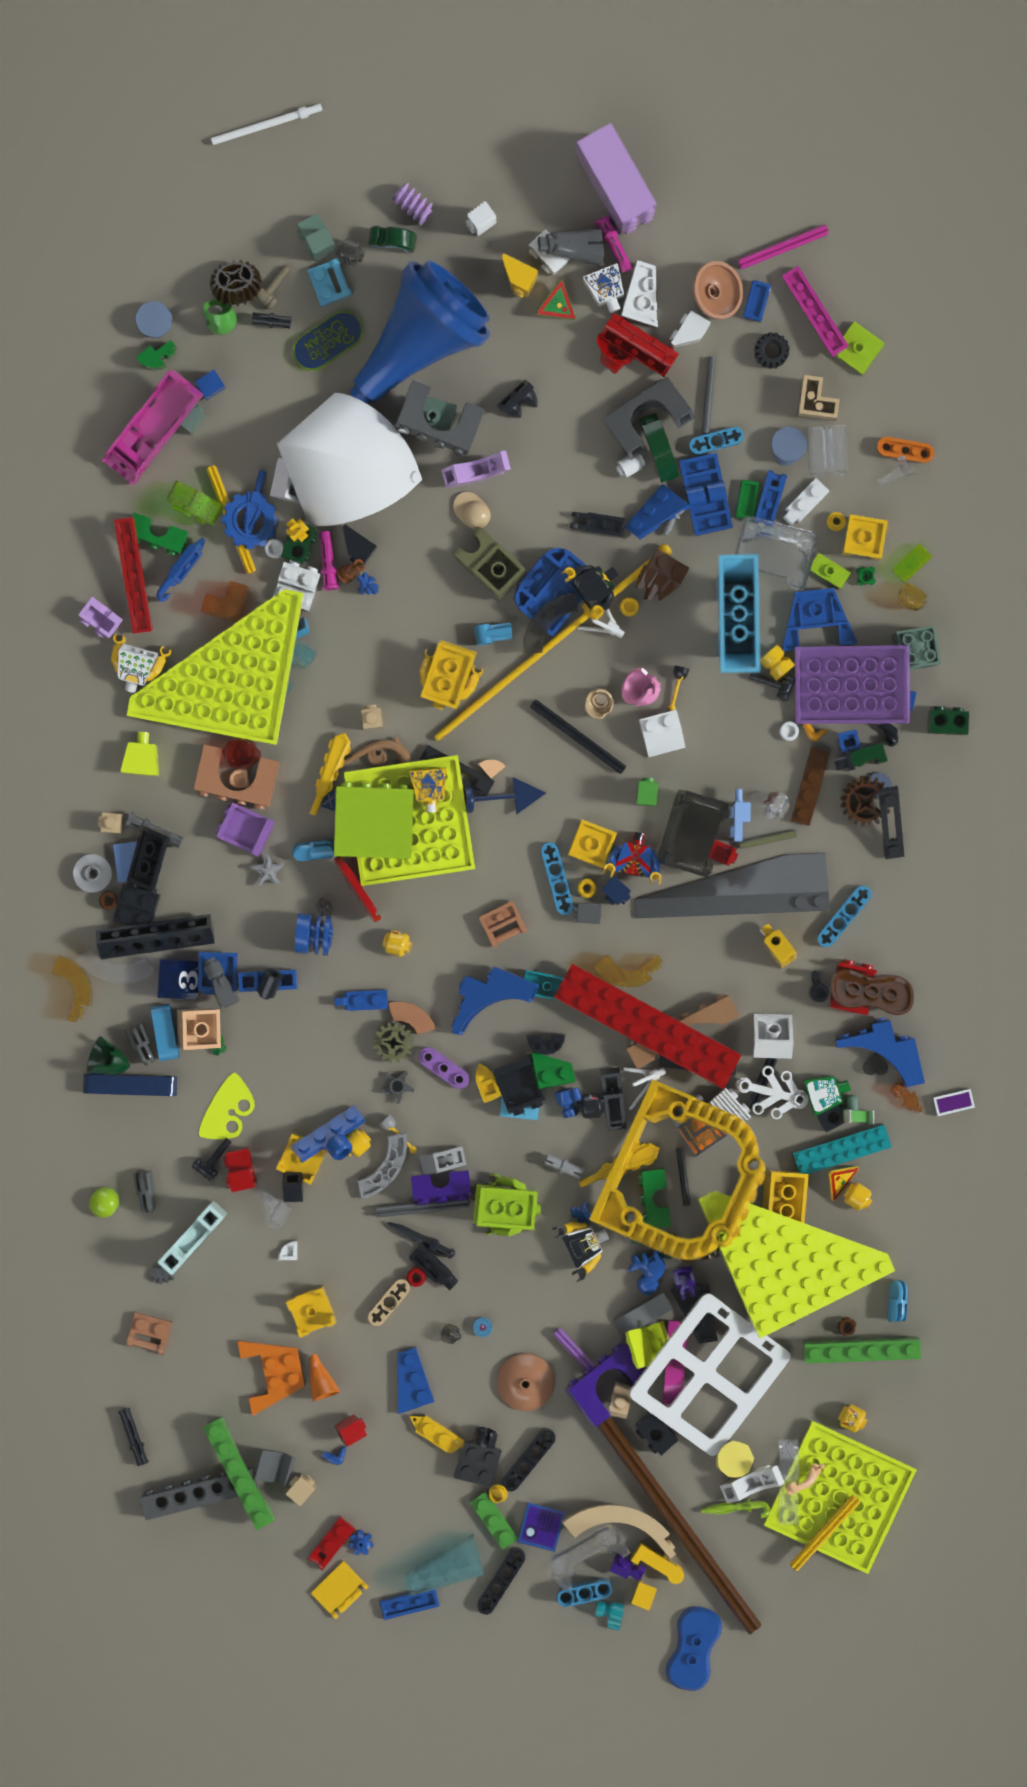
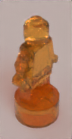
[890,1081,923,1113]

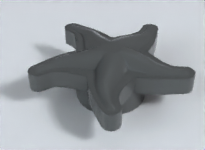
[381,1071,414,1104]

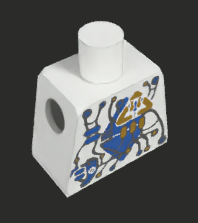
[583,264,624,313]

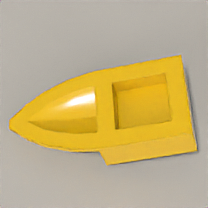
[476,1064,502,1103]

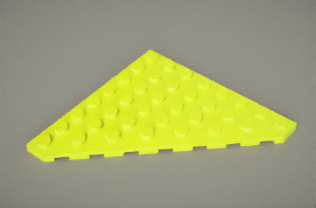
[127,589,304,745]
[698,1190,895,1338]

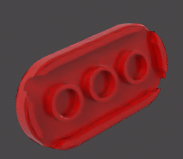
[333,856,381,923]

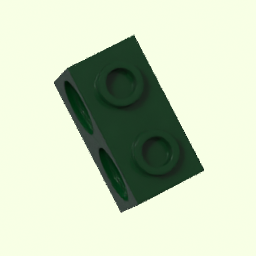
[281,520,318,565]
[928,707,969,735]

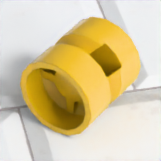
[760,644,795,681]

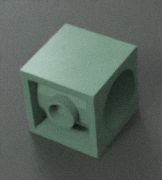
[892,625,941,670]

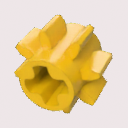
[286,518,309,542]

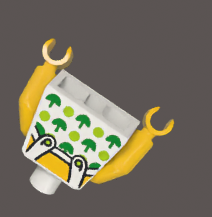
[111,634,171,692]

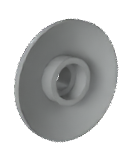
[73,854,112,893]

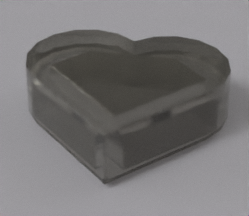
[862,1052,888,1075]

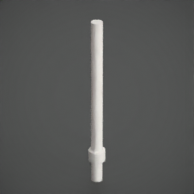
[211,103,323,145]

